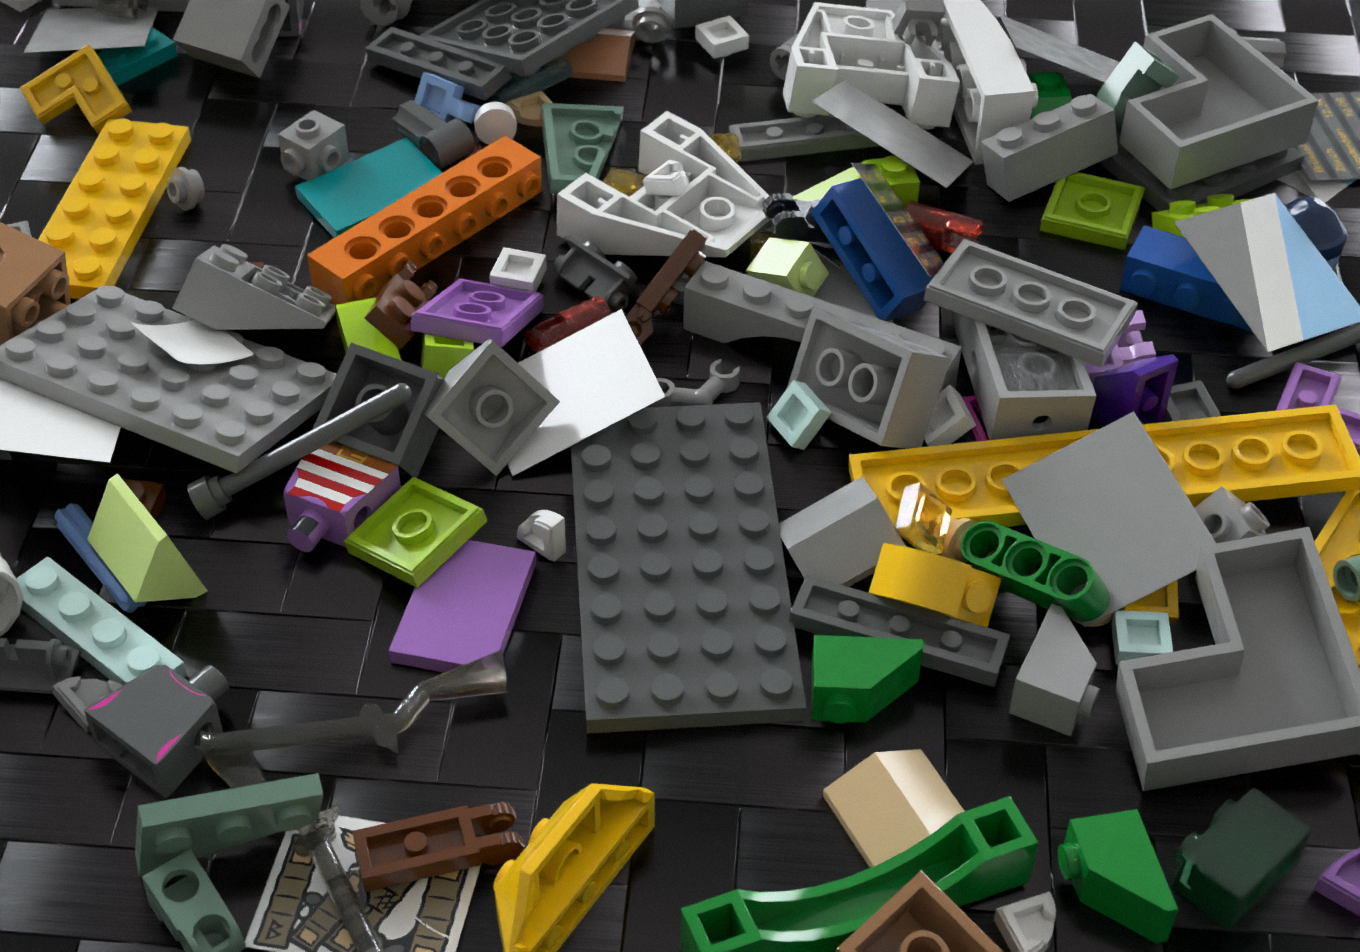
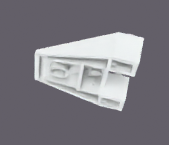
[783,2,960,129]
[557,111,771,257]

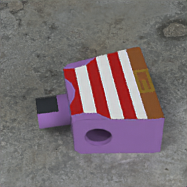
[284,442,401,552]

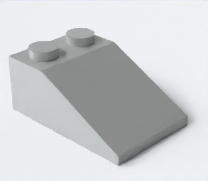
[787,307,951,449]

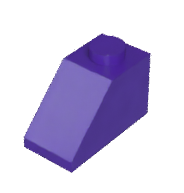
[1092,354,1179,427]

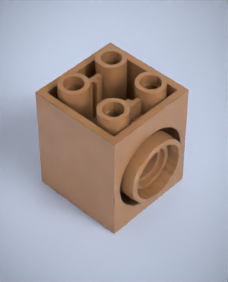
[0,222,71,345]

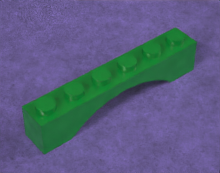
[680,796,1039,952]

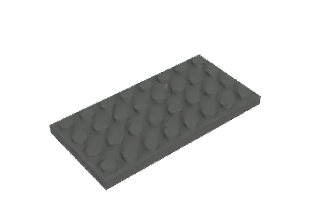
[571,402,807,734]

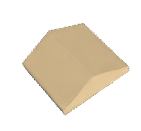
[823,749,965,868]

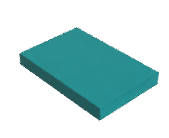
[295,137,442,238]

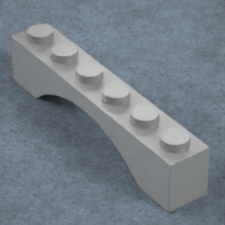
[683,261,962,392]

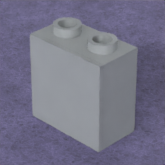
[173,0,290,78]

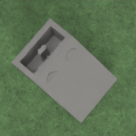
[172,244,336,330]

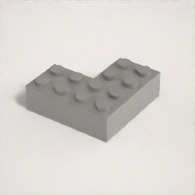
[1119,14,1319,190]
[1115,527,1360,791]

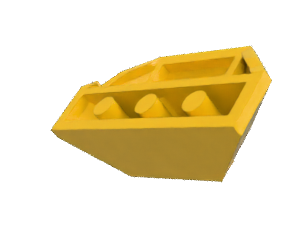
[493,783,655,952]

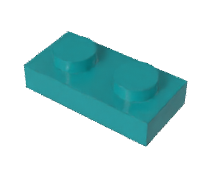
[97,27,178,86]

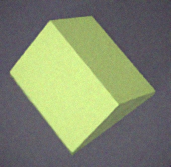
[87,473,208,603]

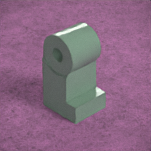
[1096,42,1180,130]
[142,849,246,952]

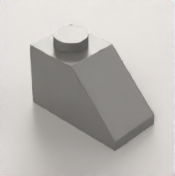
[1009,604,1100,736]

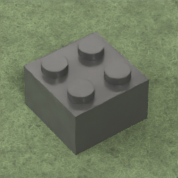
[313,342,444,478]

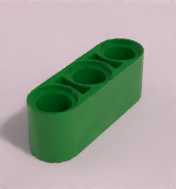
[960,521,1110,622]

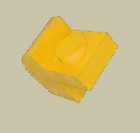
[868,543,1002,627]

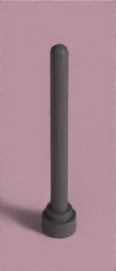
[1226,323,1360,389]
[187,383,412,520]

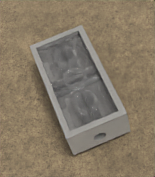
[951,312,1096,440]

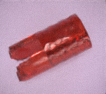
[906,201,984,253]
[524,296,612,352]

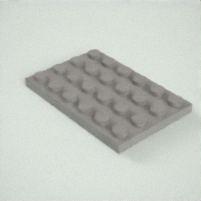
[0,285,337,474]

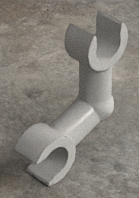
[647,359,740,408]

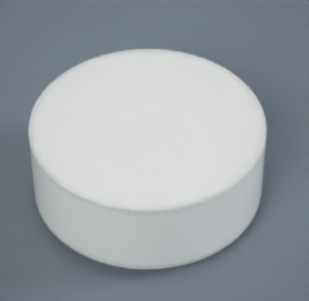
[474,102,517,145]

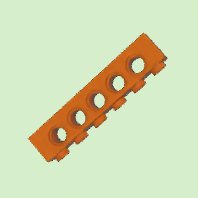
[307,136,543,305]

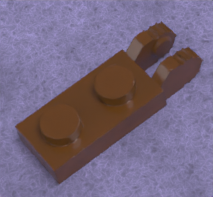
[364,261,438,350]
[352,801,525,892]

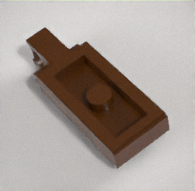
[626,229,707,346]

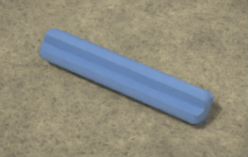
[54,503,147,612]

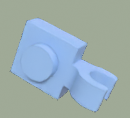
[414,72,481,123]

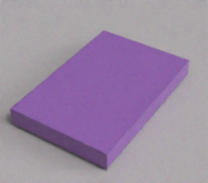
[411,279,544,347]
[388,540,536,682]

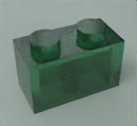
[1172,787,1312,931]

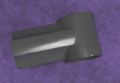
[393,100,475,170]

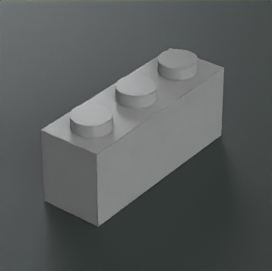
[981,94,1118,202]

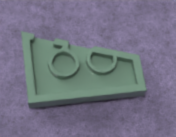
[541,103,624,193]
[135,773,323,877]

